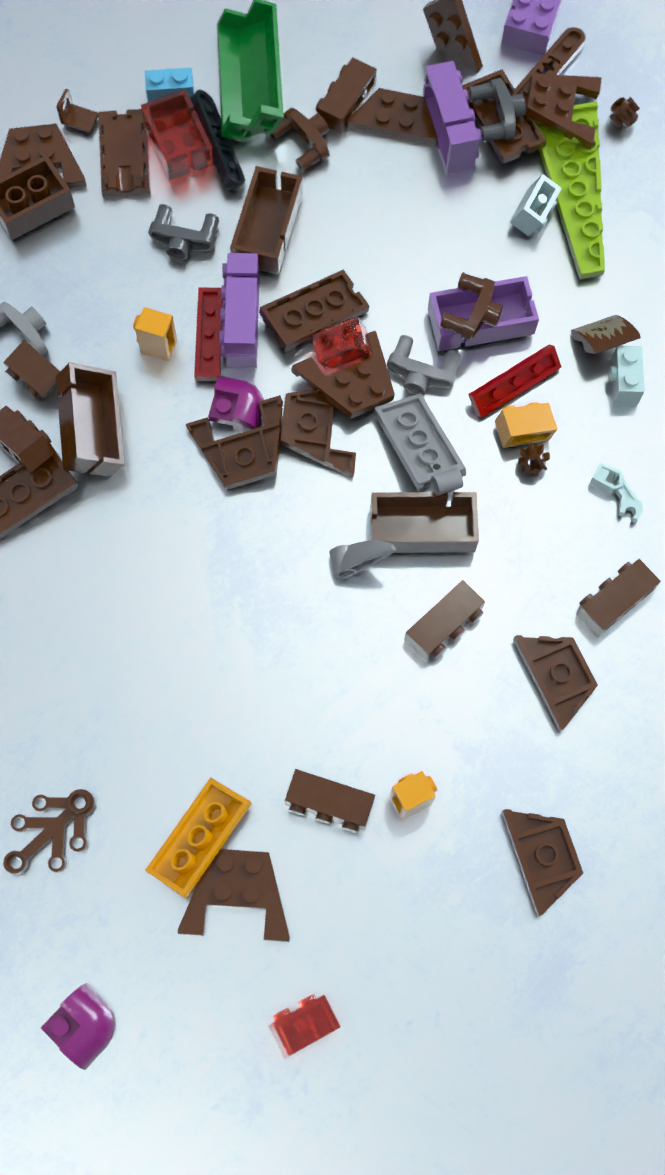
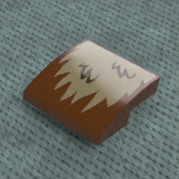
[571,314,641,354]

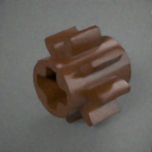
[609,97,640,128]
[518,442,550,476]

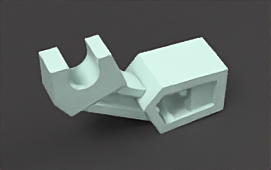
[589,462,643,524]

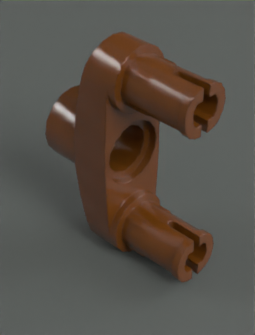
[270,108,330,173]
[440,272,503,340]

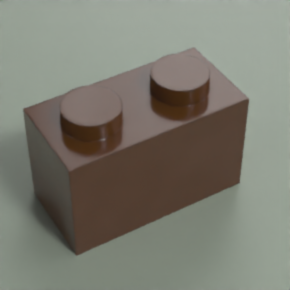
[3,340,60,400]

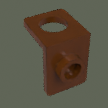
[56,89,98,133]

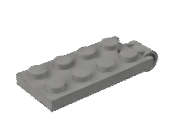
[374,393,467,496]

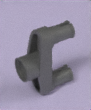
[469,78,526,143]
[148,204,219,260]

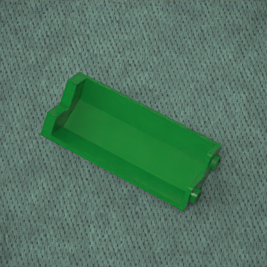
[217,0,284,142]

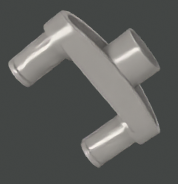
[0,302,48,356]
[387,335,461,395]

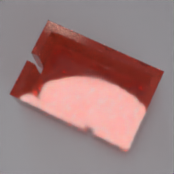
[141,89,214,180]

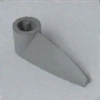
[329,540,396,578]

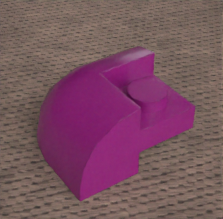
[208,376,264,432]
[41,983,114,1070]

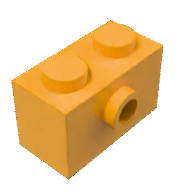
[133,307,178,361]
[494,402,558,448]
[389,770,437,820]

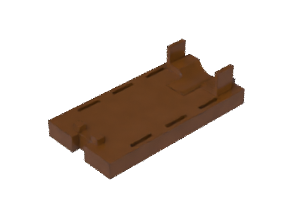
[462,69,546,164]
[98,109,151,198]
[259,269,370,353]
[0,443,79,539]

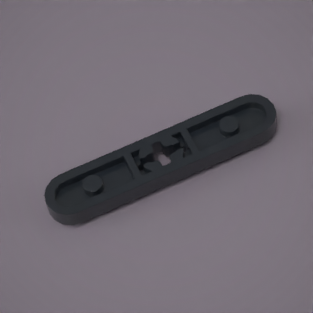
[191,90,246,191]

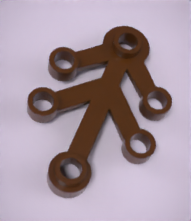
[3,789,95,875]

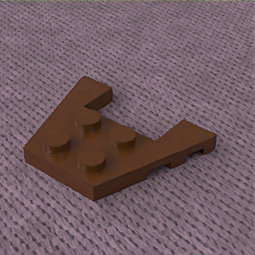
[525,74,602,150]
[0,123,87,188]
[291,330,395,419]
[280,389,356,478]
[186,395,283,489]
[177,849,290,942]

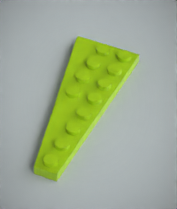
[533,101,605,279]

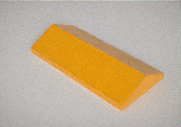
[145,777,252,898]

